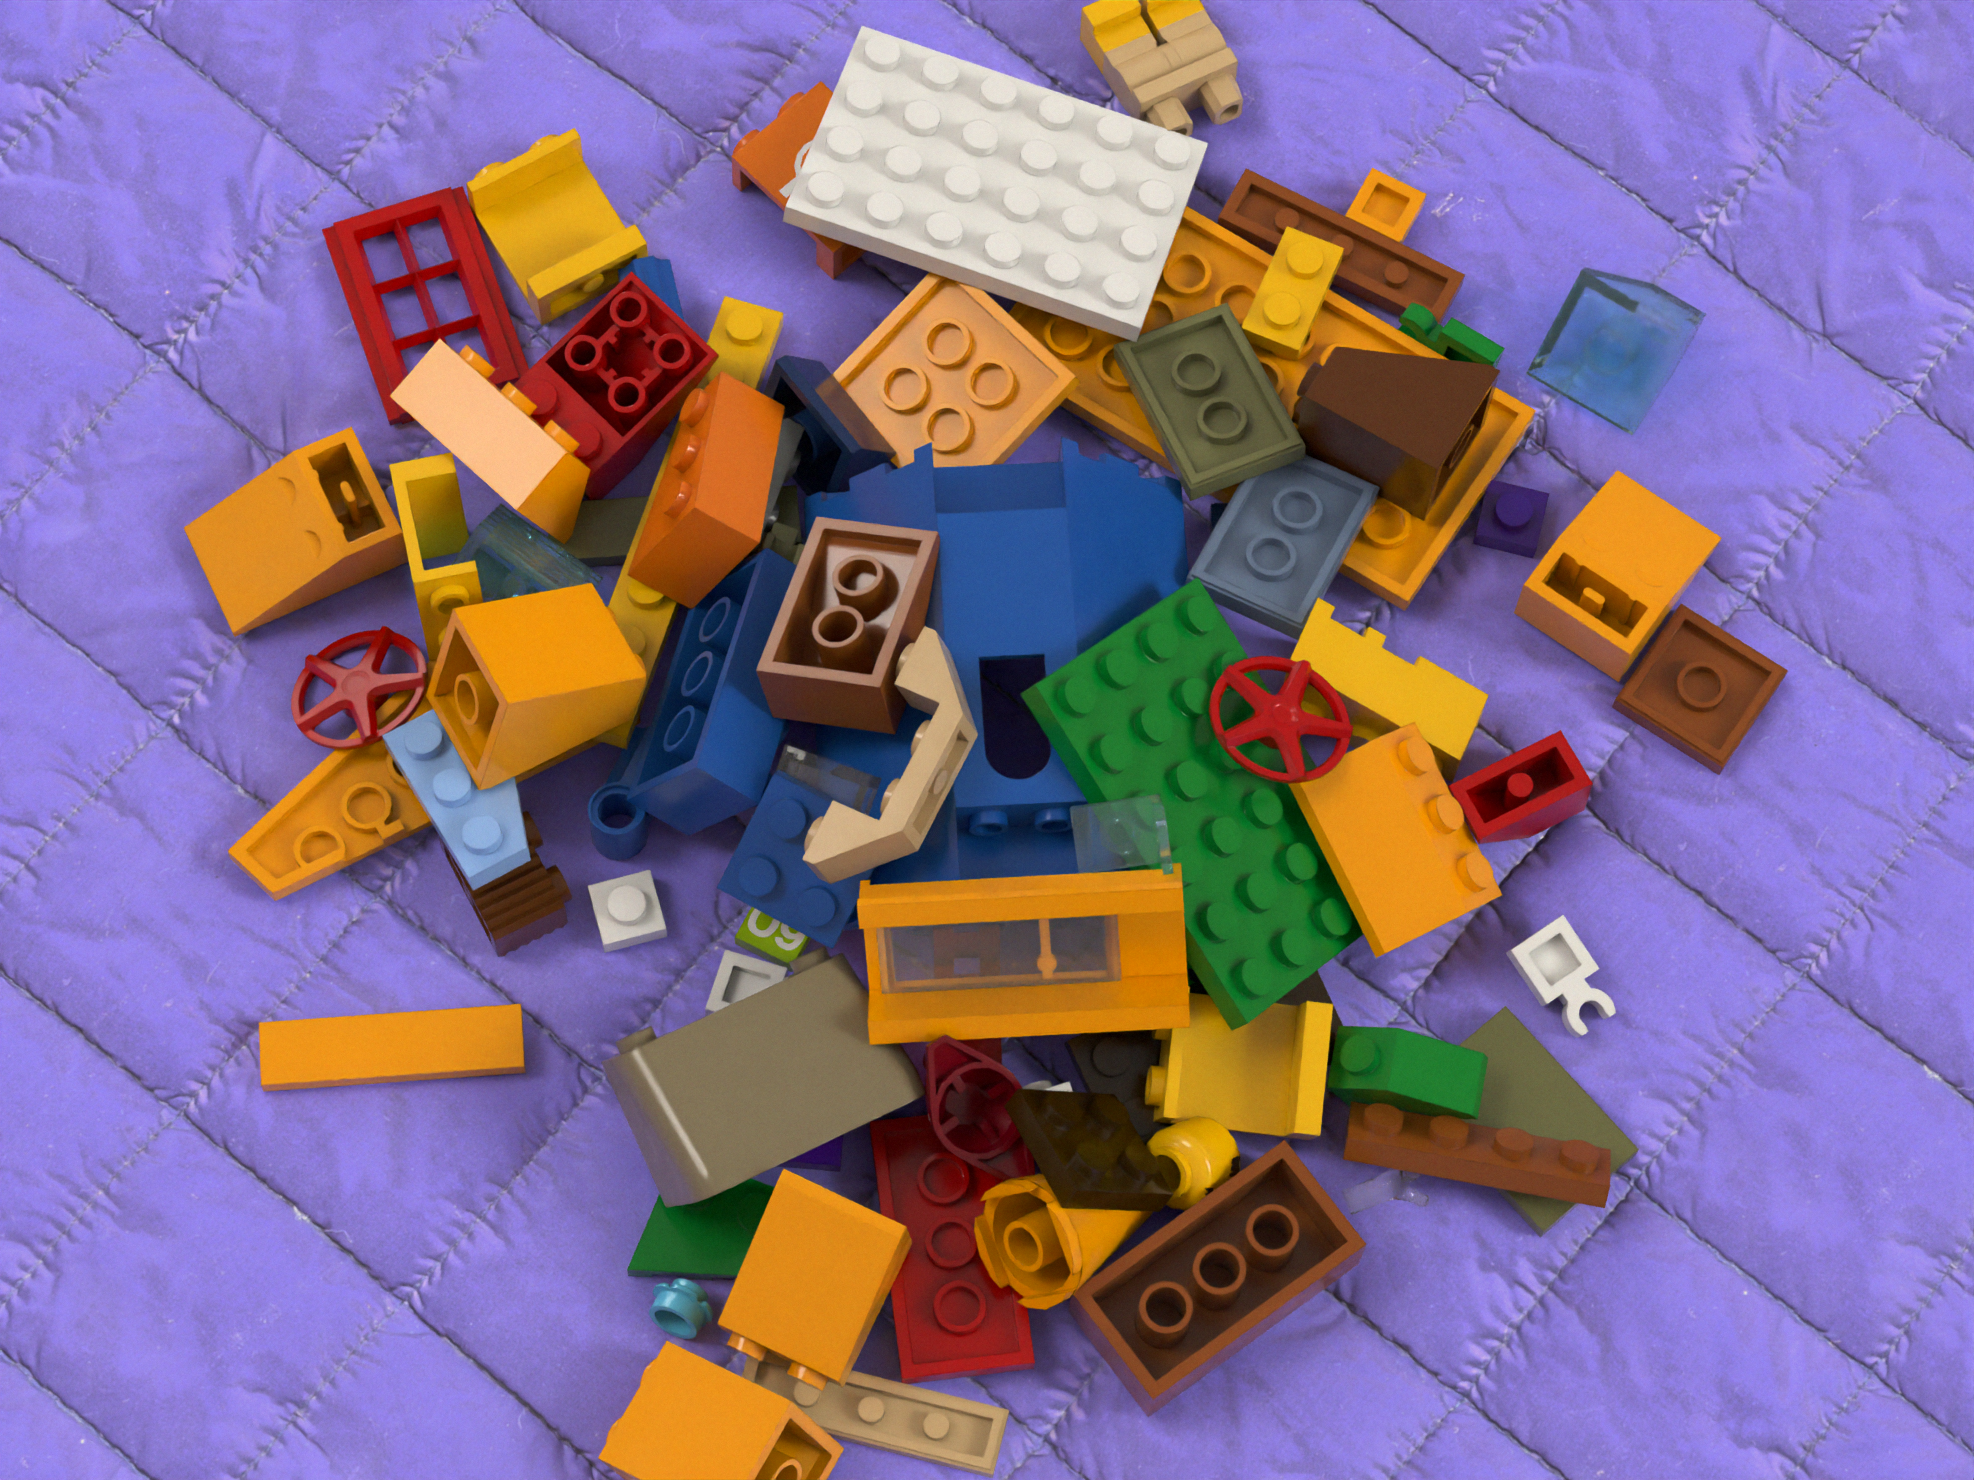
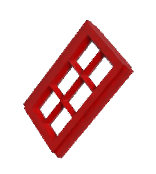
[322,186,529,426]

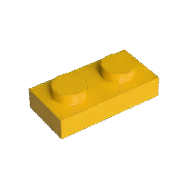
[1241,226,1344,361]

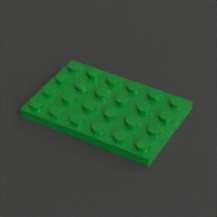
[1020,577,1364,1031]

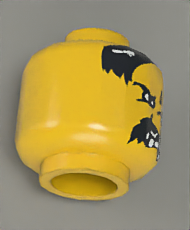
[1146,1116,1241,1211]

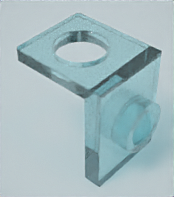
[1070,794,1173,875]

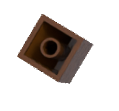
[1291,347,1500,521]

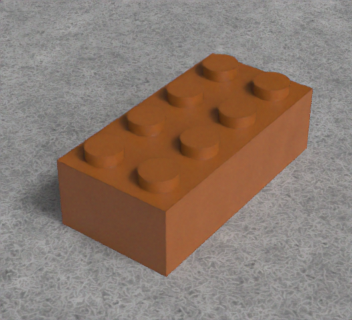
[1068,1140,1367,1417]

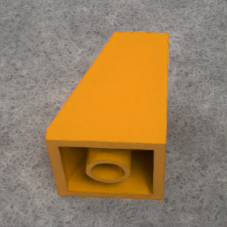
[426,583,647,790]
[717,1168,913,1391]
[598,1341,844,1480]

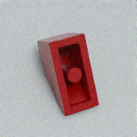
[1448,730,1593,844]

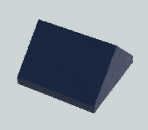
[763,355,897,497]

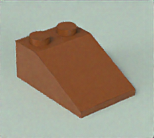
[756,516,940,734]

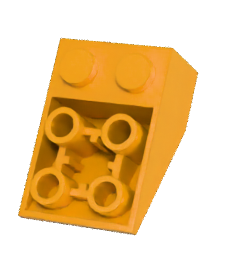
[184,426,409,637]
[1514,470,1722,682]

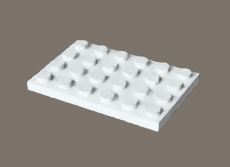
[782,26,1208,342]

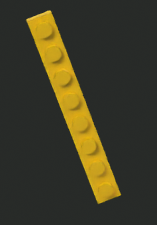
[593,296,783,749]

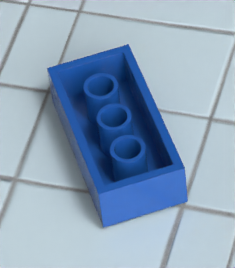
[626,548,797,836]

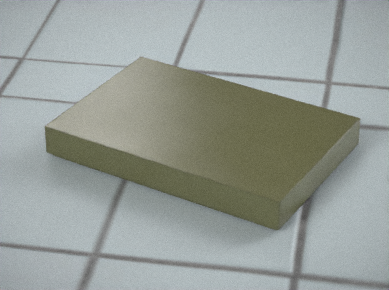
[1114,303,1306,501]
[1459,1006,1639,1238]

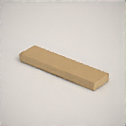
[742,1352,1009,1478]

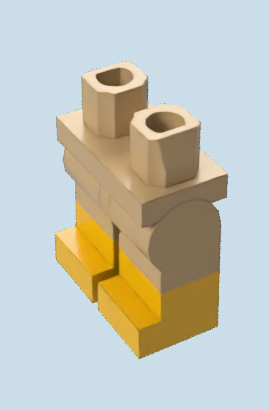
[1080,0,1243,136]

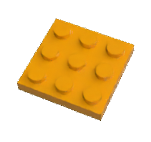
[832,272,1081,469]

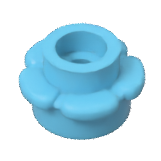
[649,1278,713,1339]

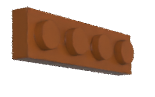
[1217,169,1465,325]
[1343,1101,1611,1208]

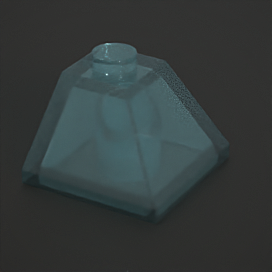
[1526,267,1707,435]

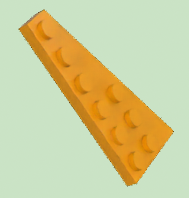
[227,591,641,901]

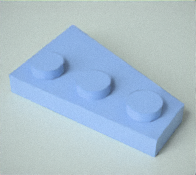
[382,709,531,891]

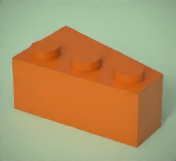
[627,371,785,610]

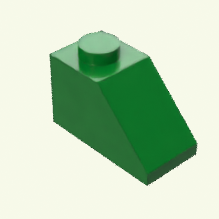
[1327,1026,1488,1120]

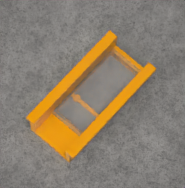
[857,863,1190,1045]

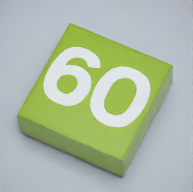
[735,907,811,972]

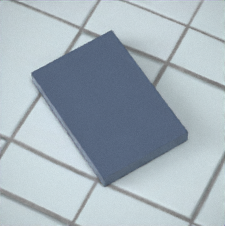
[1186,454,1380,640]

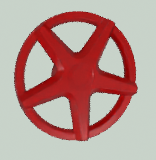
[291,626,428,750]
[1209,656,1353,784]

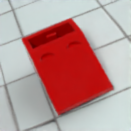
[514,271,719,500]

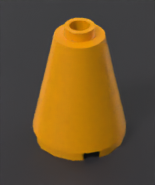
[974,1173,1153,1310]

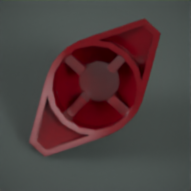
[922,1034,1035,1181]

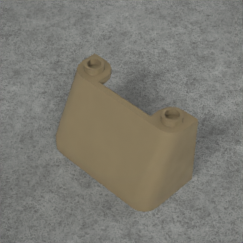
[601,946,925,1208]

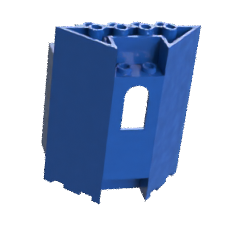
[803,436,1189,935]

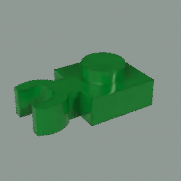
[1398,303,1505,368]

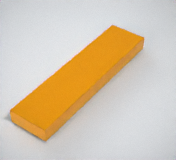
[259,1004,526,1092]

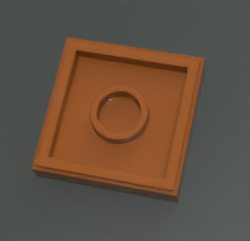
[1612,604,1788,775]

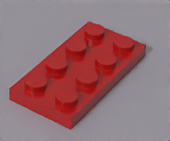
[869,1115,1035,1384]

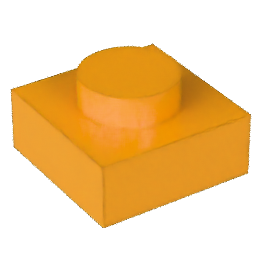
[1345,168,1427,244]

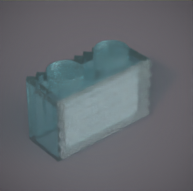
[452,503,603,601]

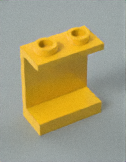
[466,128,648,326]
[389,452,484,661]
[1145,986,1333,1140]

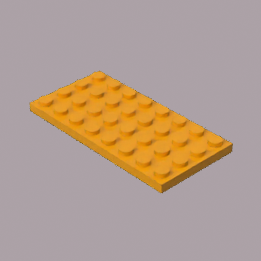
[1008,206,1536,611]

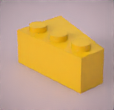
[1283,597,1489,782]

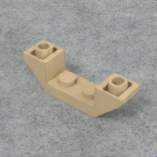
[802,626,978,884]

